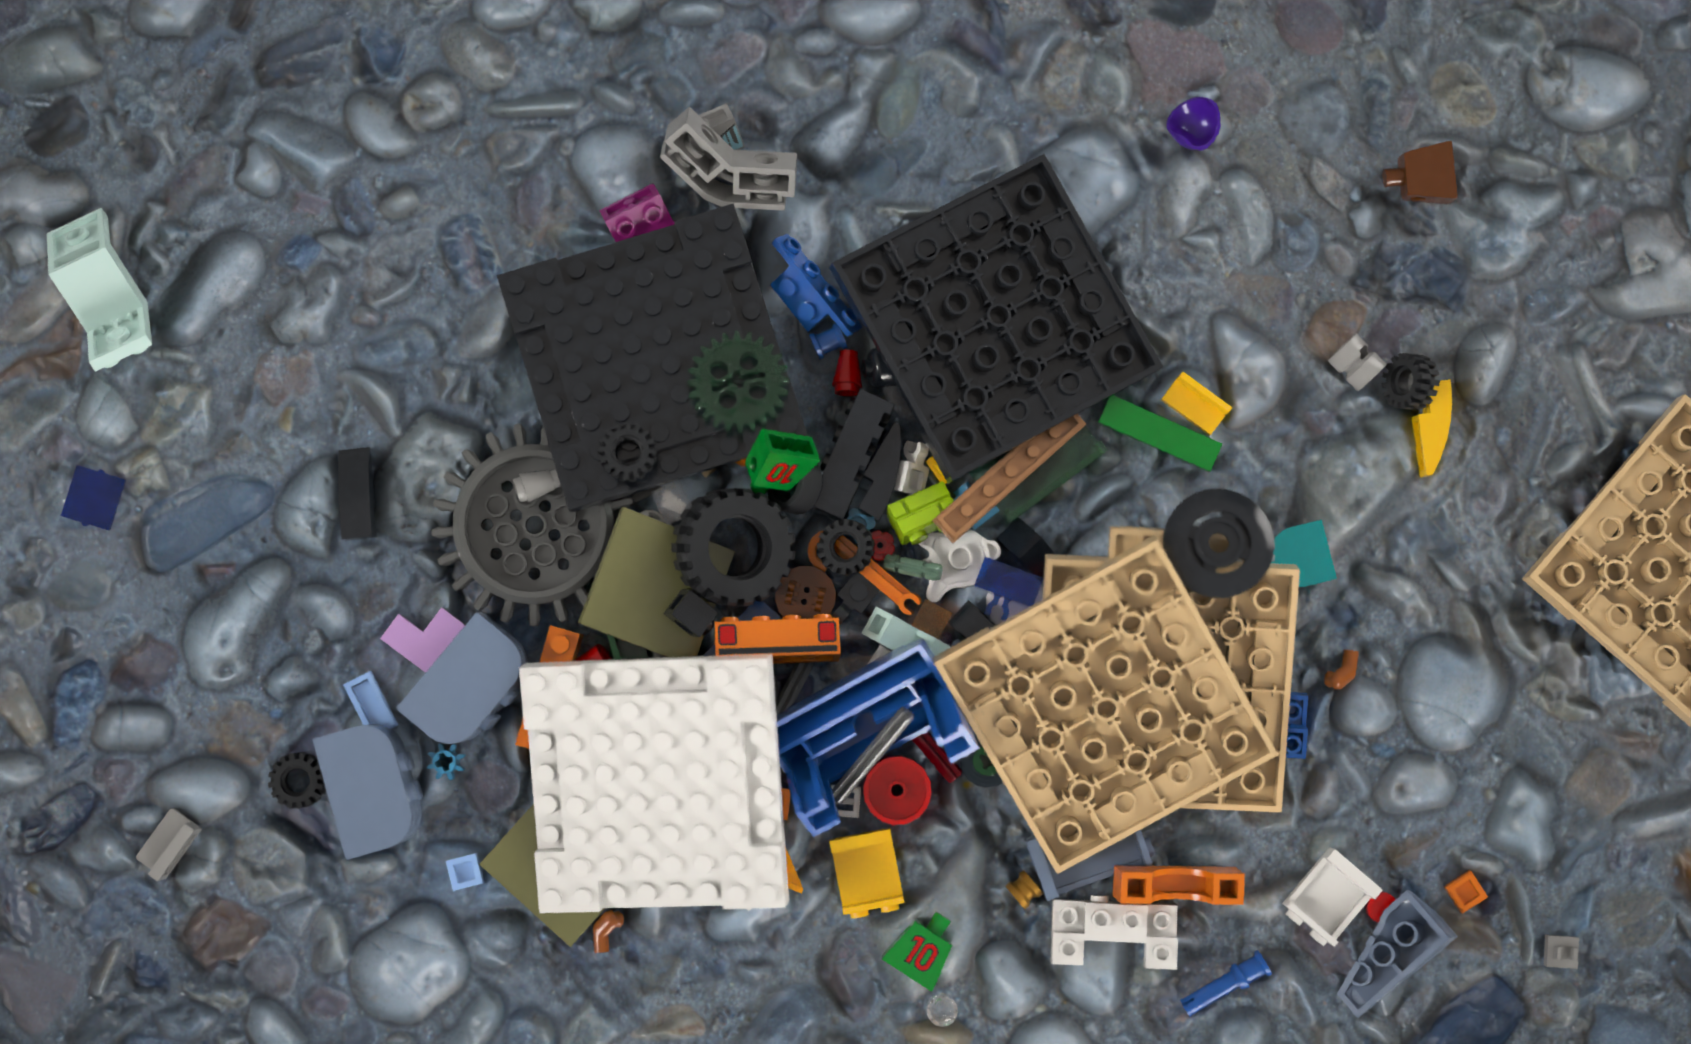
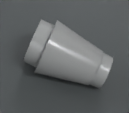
[512,469,561,503]

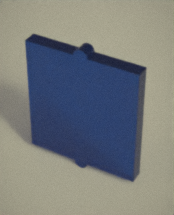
[61,465,126,531]

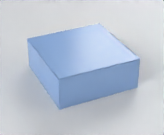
[446,853,485,891]

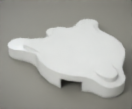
[918,529,1001,602]

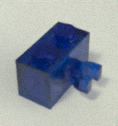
[973,557,1043,621]

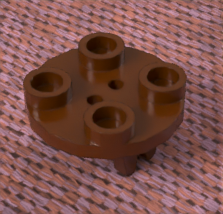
[775,566,836,619]

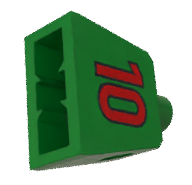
[746,429,820,495]
[882,911,952,992]

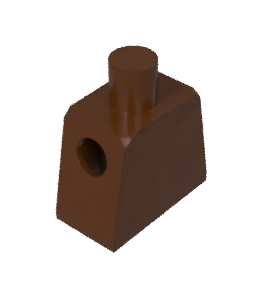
[1382,141,1458,204]

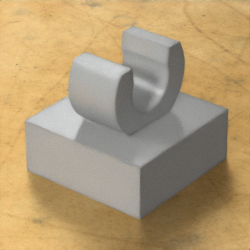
[1543,934,1579,969]

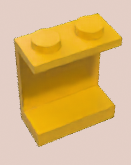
[829,827,905,919]

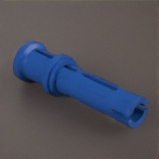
[1180,950,1272,1017]

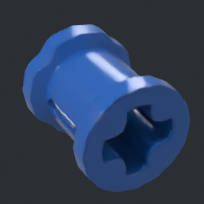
[809,323,848,360]

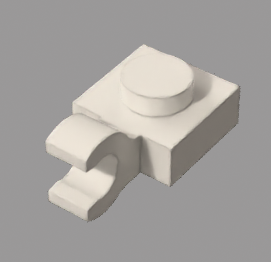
[894,441,930,495]

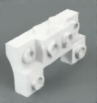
[1051,895,1178,970]

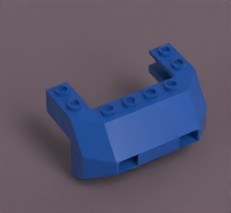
[776,638,979,837]

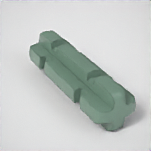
[883,554,943,581]

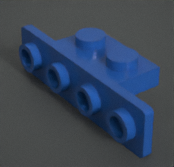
[770,234,862,337]

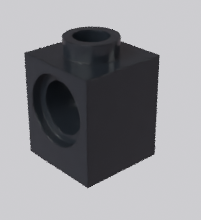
[663,589,718,637]

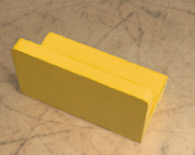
[1161,372,1232,436]

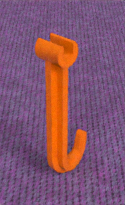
[807,530,922,615]

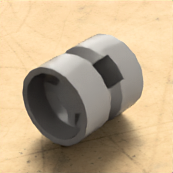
[1328,333,1387,391]

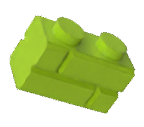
[886,481,954,545]

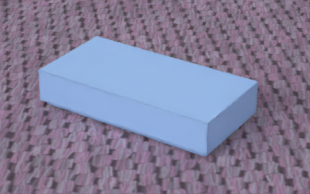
[343,671,399,729]

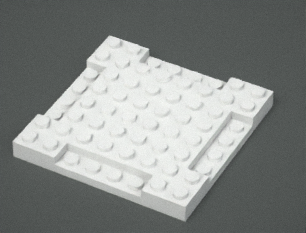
[519,654,789,913]

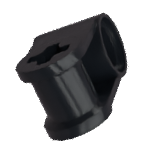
[947,600,994,639]

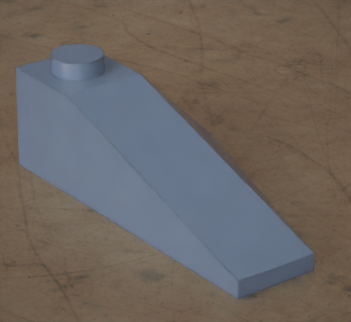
[1337,890,1458,1018]

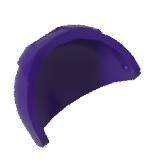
[1166,97,1221,151]

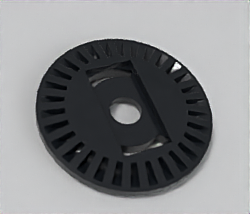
[1163,489,1274,599]

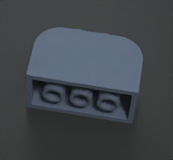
[396,612,529,744]
[312,724,423,860]

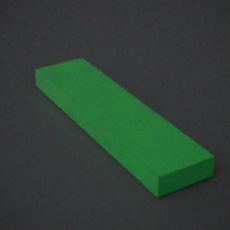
[1098,395,1222,472]

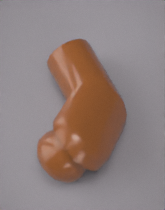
[1324,649,1359,690]
[593,910,624,953]

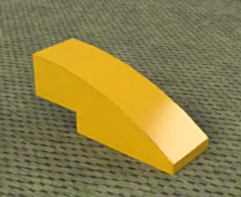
[1412,379,1452,478]

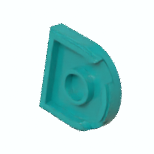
[1271,520,1337,587]

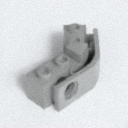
[660,106,797,211]

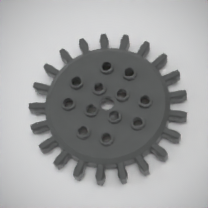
[431,424,634,626]

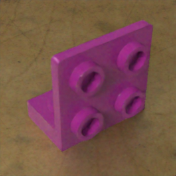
[599,183,675,242]

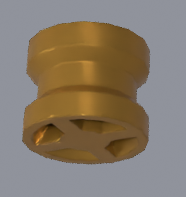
[1005,870,1044,909]

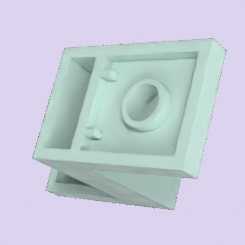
[47,208,152,372]

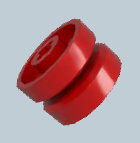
[863,755,932,825]

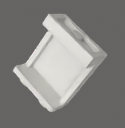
[1282,847,1382,947]

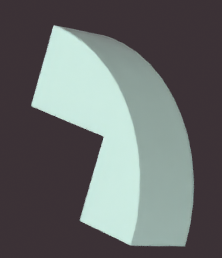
[861,607,951,656]

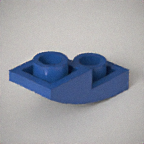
[1286,692,1308,759]

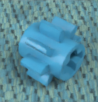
[427,743,466,780]

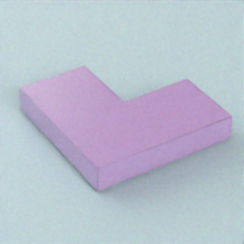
[380,607,466,673]

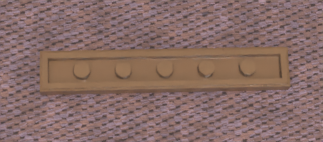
[932,414,1086,543]

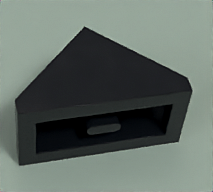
[996,517,1055,582]

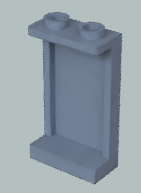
[1025,829,1155,901]

